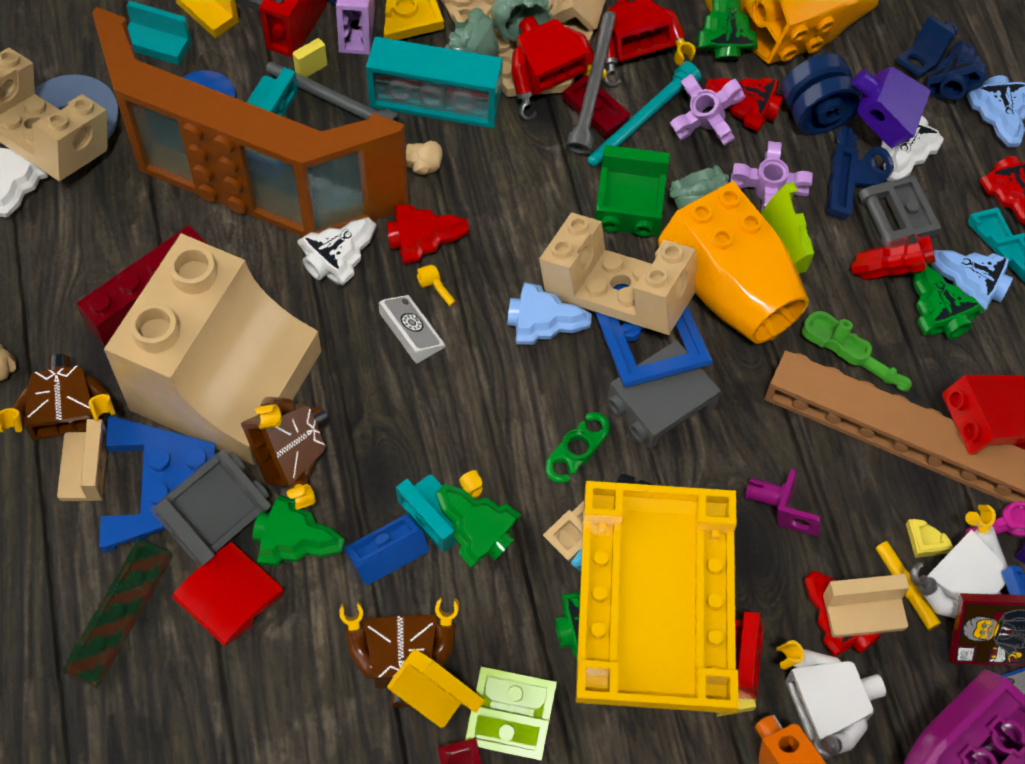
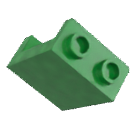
[595,145,670,237]

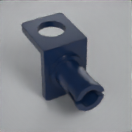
[896,16,958,77]

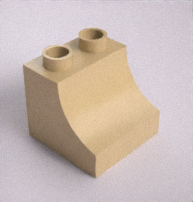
[104,233,322,465]

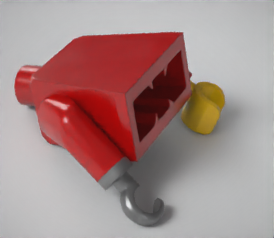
[597,0,696,87]
[511,16,606,120]

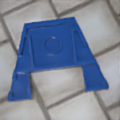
[99,417,217,553]

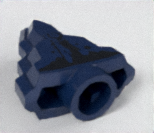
[925,40,988,100]

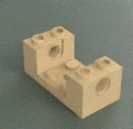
[0,47,107,182]
[539,212,697,335]

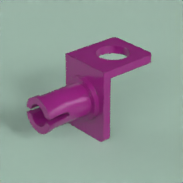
[746,469,821,536]

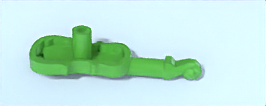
[801,311,912,392]

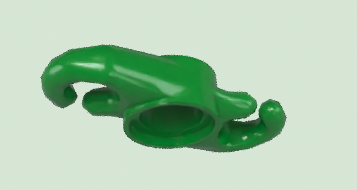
[545,412,610,484]

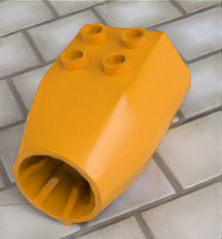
[740,0,879,64]
[657,181,809,344]

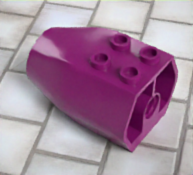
[903,669,1025,764]

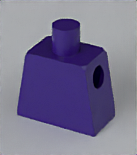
[852,67,931,148]

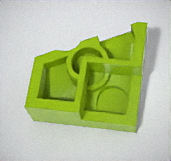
[761,182,814,274]

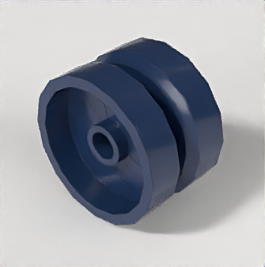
[780,54,863,135]

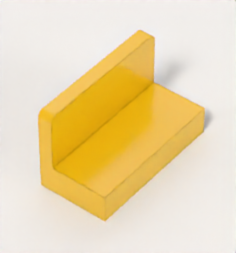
[175,0,239,38]
[388,648,485,728]

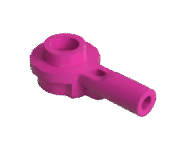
[966,501,1025,537]

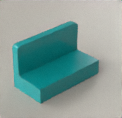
[126,1,192,65]
[247,67,298,116]
[396,475,457,554]

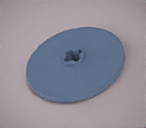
[35,75,119,140]

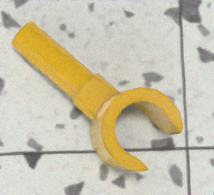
[417,265,456,307]
[440,470,483,510]

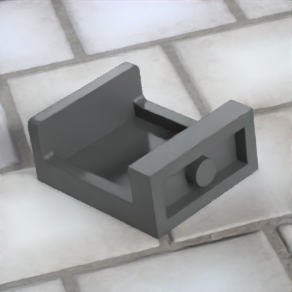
[607,340,721,450]
[149,450,271,566]

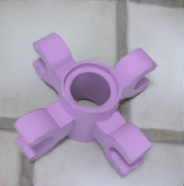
[670,74,746,146]
[730,141,813,213]

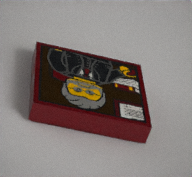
[948,593,1025,666]

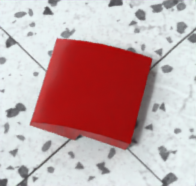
[172,542,284,647]

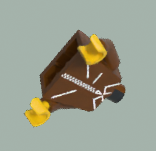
[0,354,116,441]
[240,397,328,510]
[339,597,460,708]

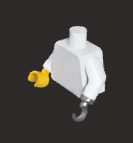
[910,505,1008,618]
[776,640,886,760]

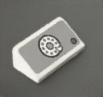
[379,295,445,364]

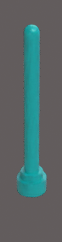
[588,61,702,166]

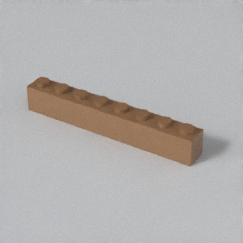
[764,350,1025,504]

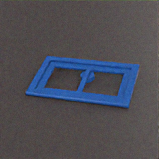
[595,284,713,388]

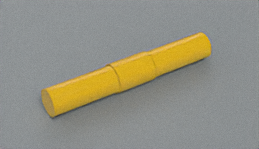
[875,541,941,631]

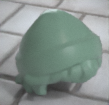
[491,0,552,42]
[445,8,499,57]
[669,165,730,209]

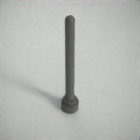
[566,11,616,154]
[266,62,401,123]

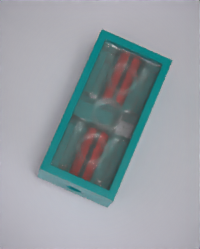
[366,37,503,129]

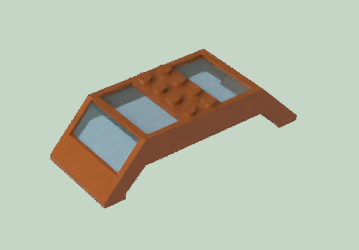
[92,7,409,237]

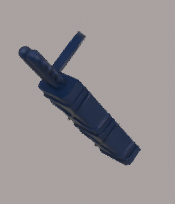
[826,126,894,220]

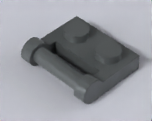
[858,175,941,246]

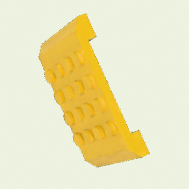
[576,481,738,714]

